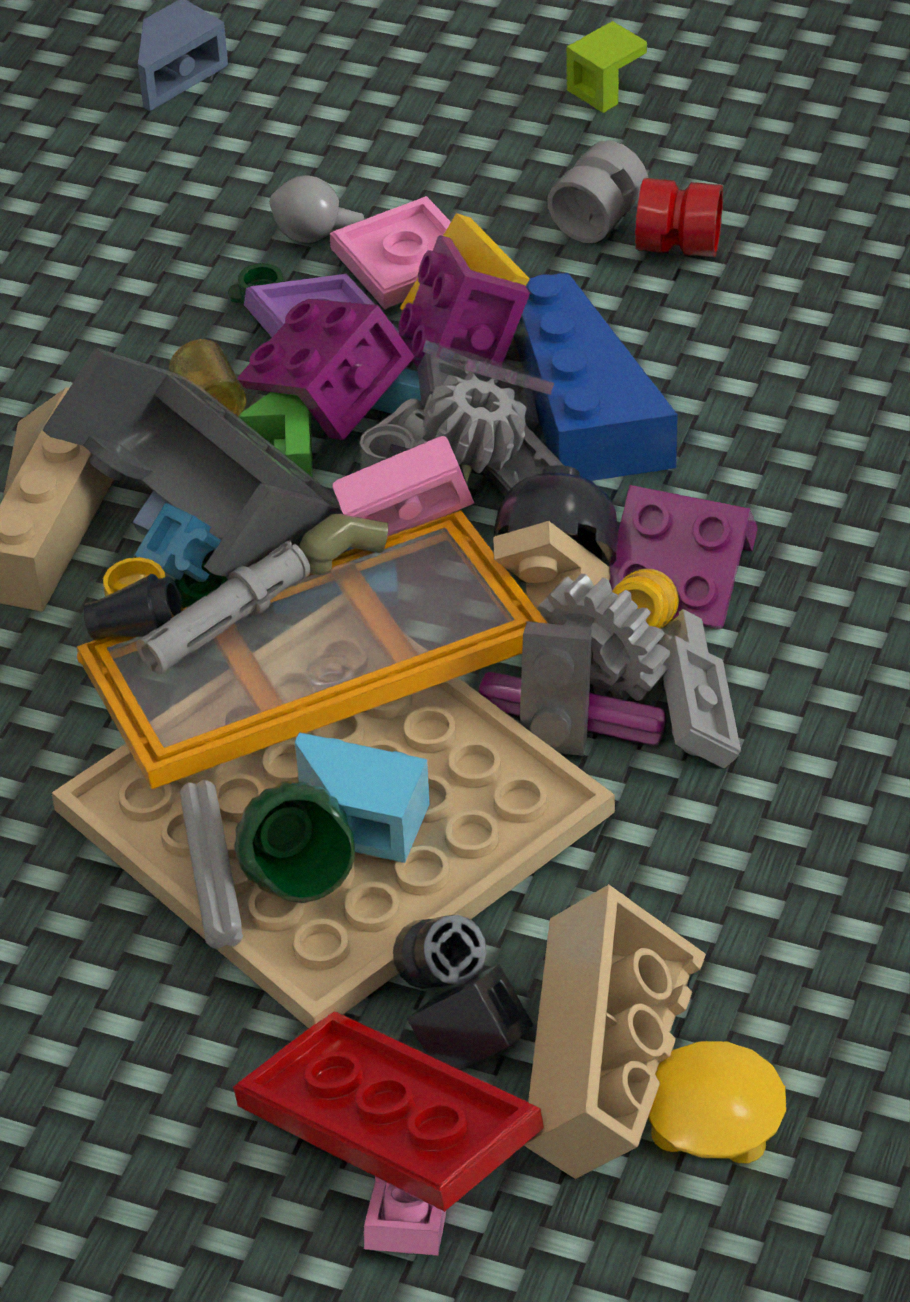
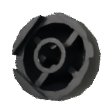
[493,465,618,565]

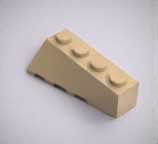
[0,387,114,612]
[524,884,706,1179]

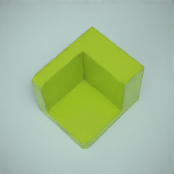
[566,21,647,113]

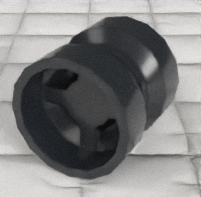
[393,915,487,989]

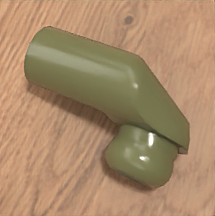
[299,514,388,575]

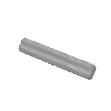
[180,780,243,949]

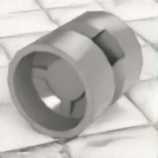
[548,140,648,243]

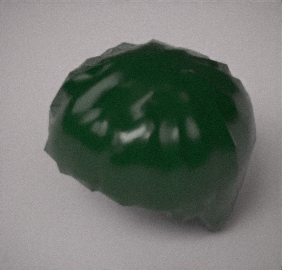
[234,781,355,903]

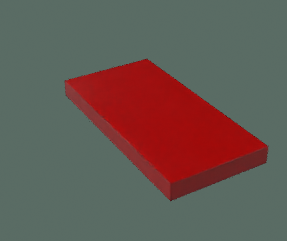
[233,1012,544,1212]

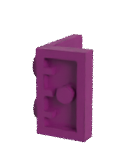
[398,235,530,374]
[237,299,415,440]
[609,485,758,629]

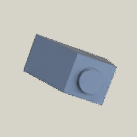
[138,0,228,111]

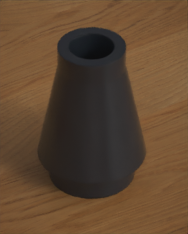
[83,574,183,640]

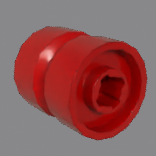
[635,178,723,258]

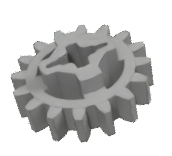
[538,574,670,701]

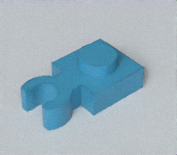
[134,502,222,582]

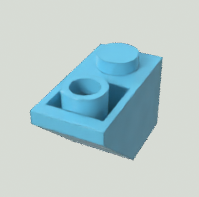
[295,732,430,863]

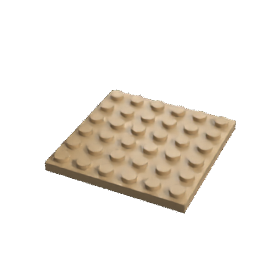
[52,598,615,1028]

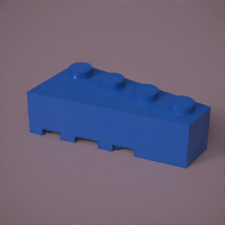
[513,273,678,481]

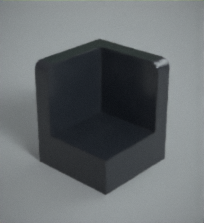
[407,964,533,1071]

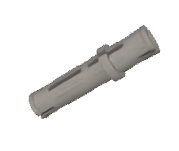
[136,540,310,675]

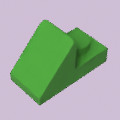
[238,392,313,478]

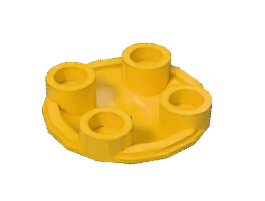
[648,1041,786,1163]

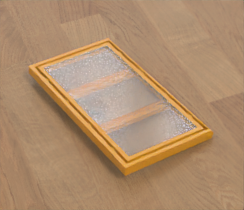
[76,510,547,789]

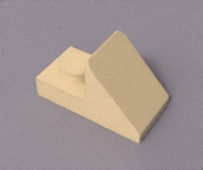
[493,521,611,615]

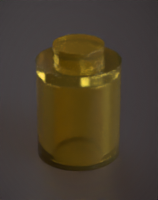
[169,339,247,417]

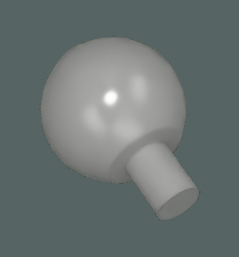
[270,175,364,243]

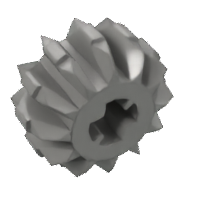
[422,372,526,473]

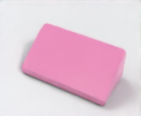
[333,436,474,536]

